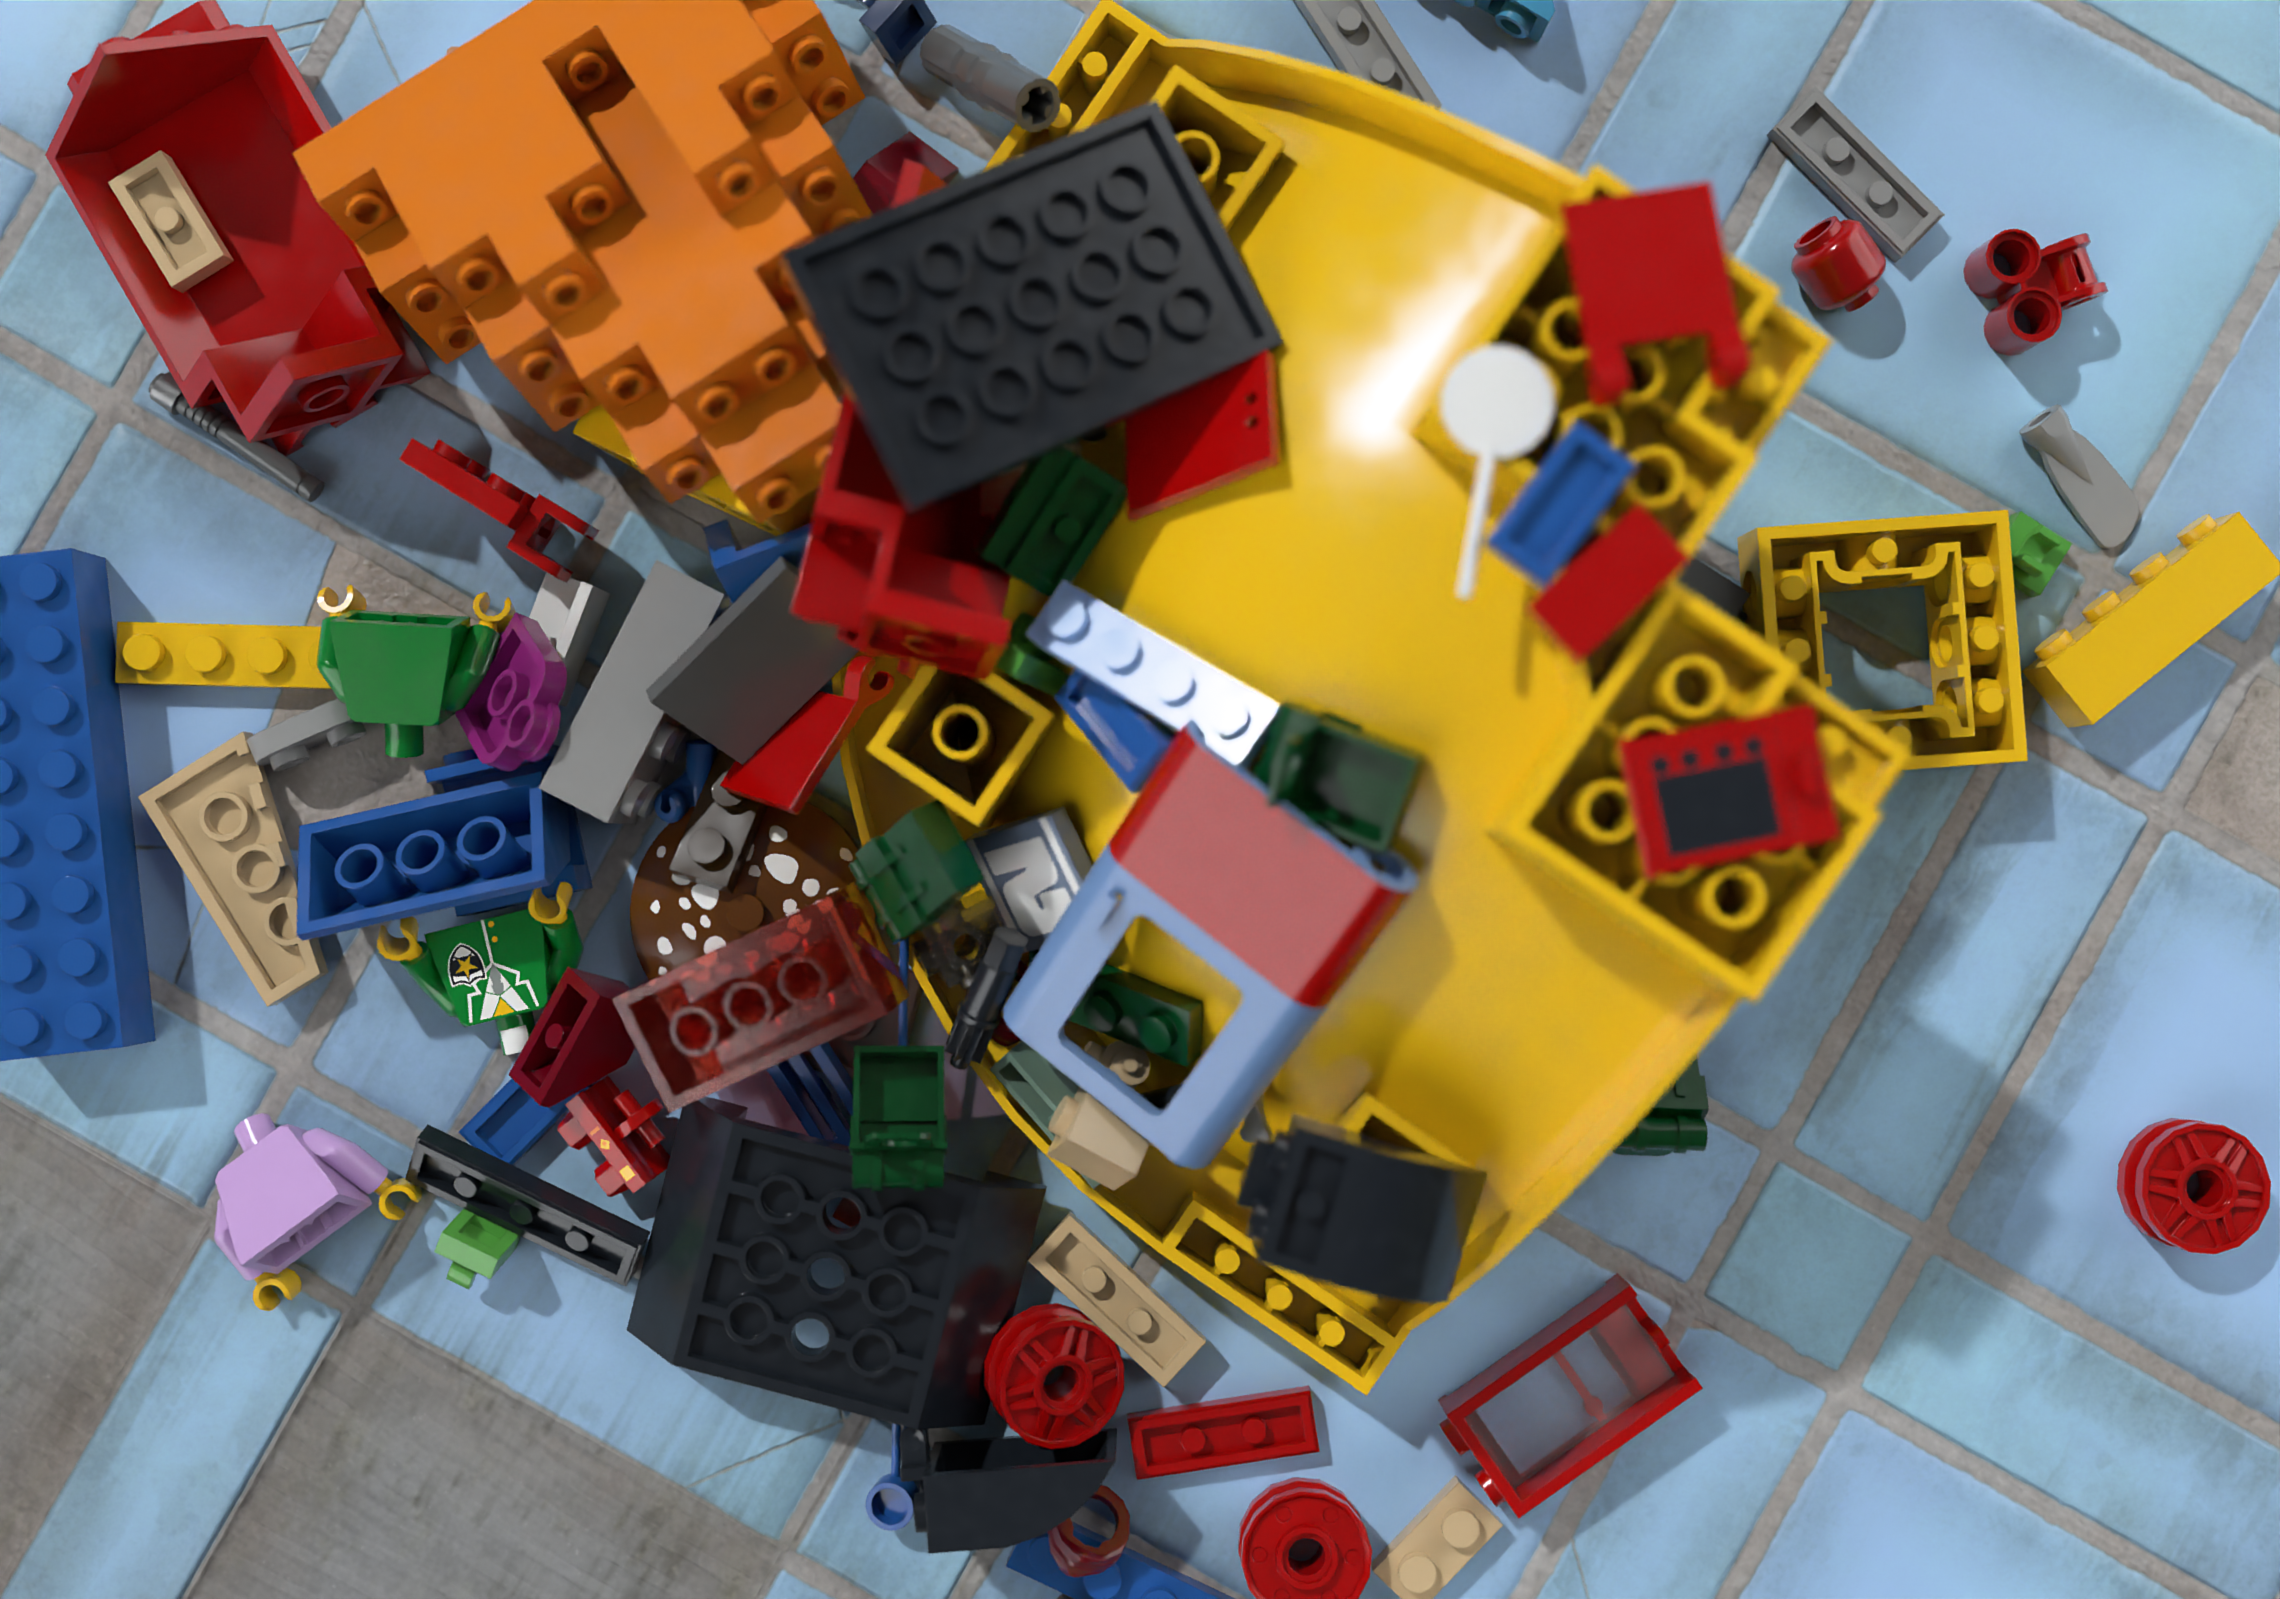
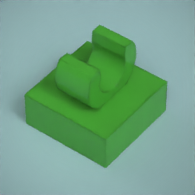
[2009,511,2072,598]
[995,612,1069,697]
[434,1209,521,1290]

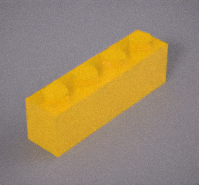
[2022,512,2280,728]

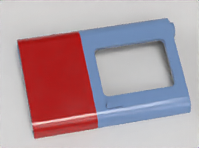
[1003,716,1418,1169]

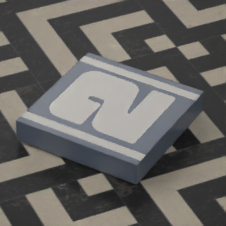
[964,806,1114,953]

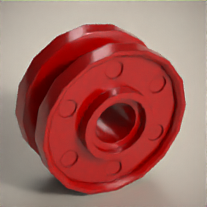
[2117,1118,2271,1254]
[984,1303,1124,1449]
[1238,1477,1372,1599]

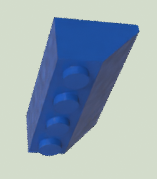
[296,771,570,941]

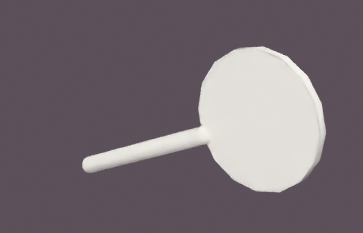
[1441,346,1554,599]

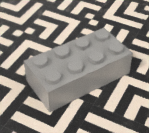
[539,560,732,824]

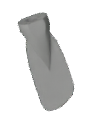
[2019,405,2139,549]

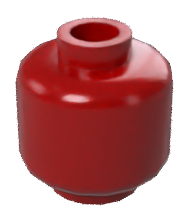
[1791,216,1886,312]

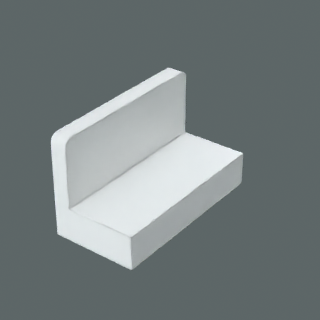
[529,572,610,707]

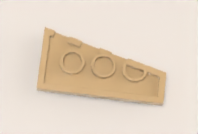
[138,731,329,1007]

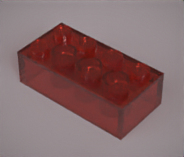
[612,882,910,1113]

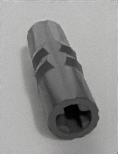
[920,25,1061,132]

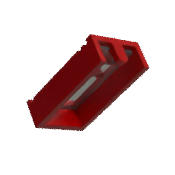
[1438,1273,1703,1519]

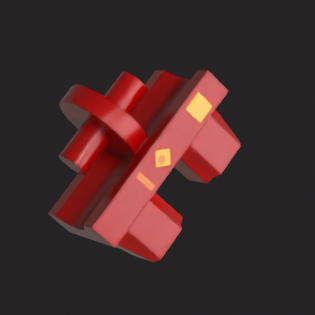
[557,1076,670,1197]

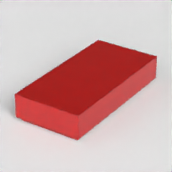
[1523,503,1691,664]

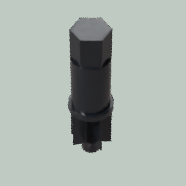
[944,926,1029,1070]

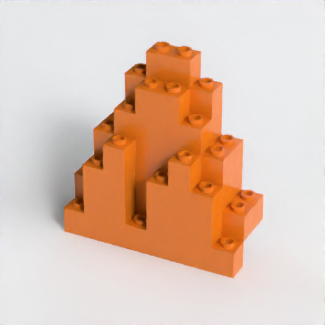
[293,0,873,524]

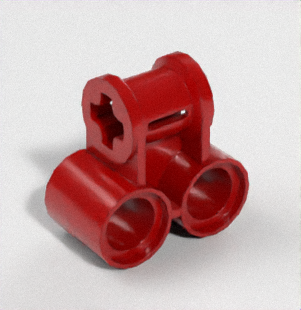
[1963,229,2108,356]

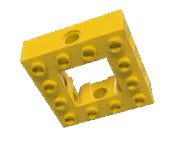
[1737,510,2028,771]

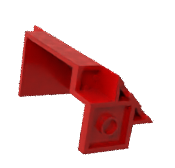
[45,0,431,457]
[790,159,1011,681]

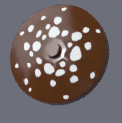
[630,801,878,1036]

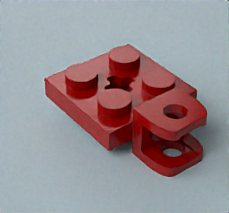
[399,438,599,583]

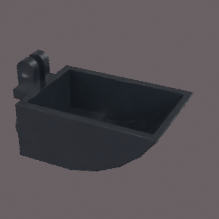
[1237,1113,1488,1303]
[900,1426,1117,1554]

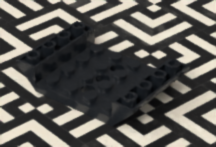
[627,1092,1047,1430]

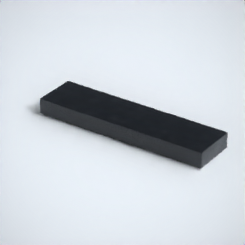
[405,1125,650,1286]

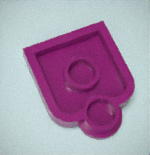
[455,612,567,772]

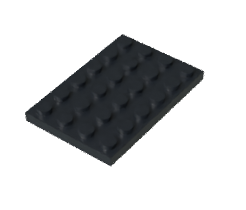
[780,100,1283,516]

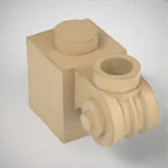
[1047,1040,1150,1191]

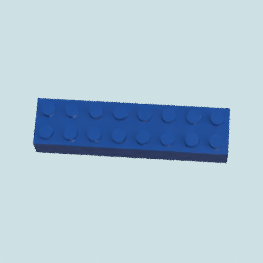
[0,548,156,1061]

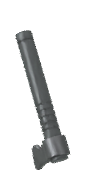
[148,371,325,502]

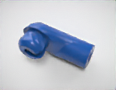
[654,739,717,823]

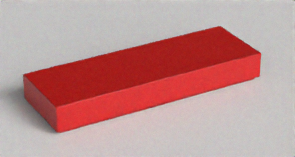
[1127,1385,1320,1480]

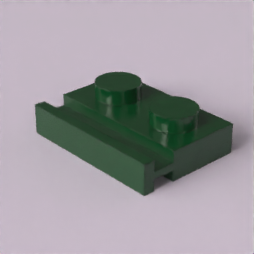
[974,447,1127,598]

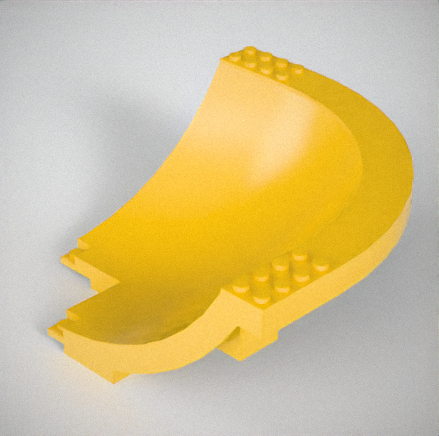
[831,0,1914,1396]

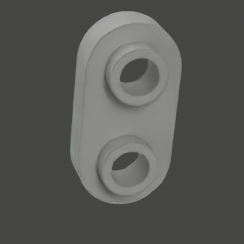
[247,698,367,772]

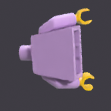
[214,1113,422,1311]

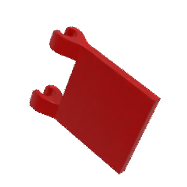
[1559,181,1752,407]
[720,656,894,815]

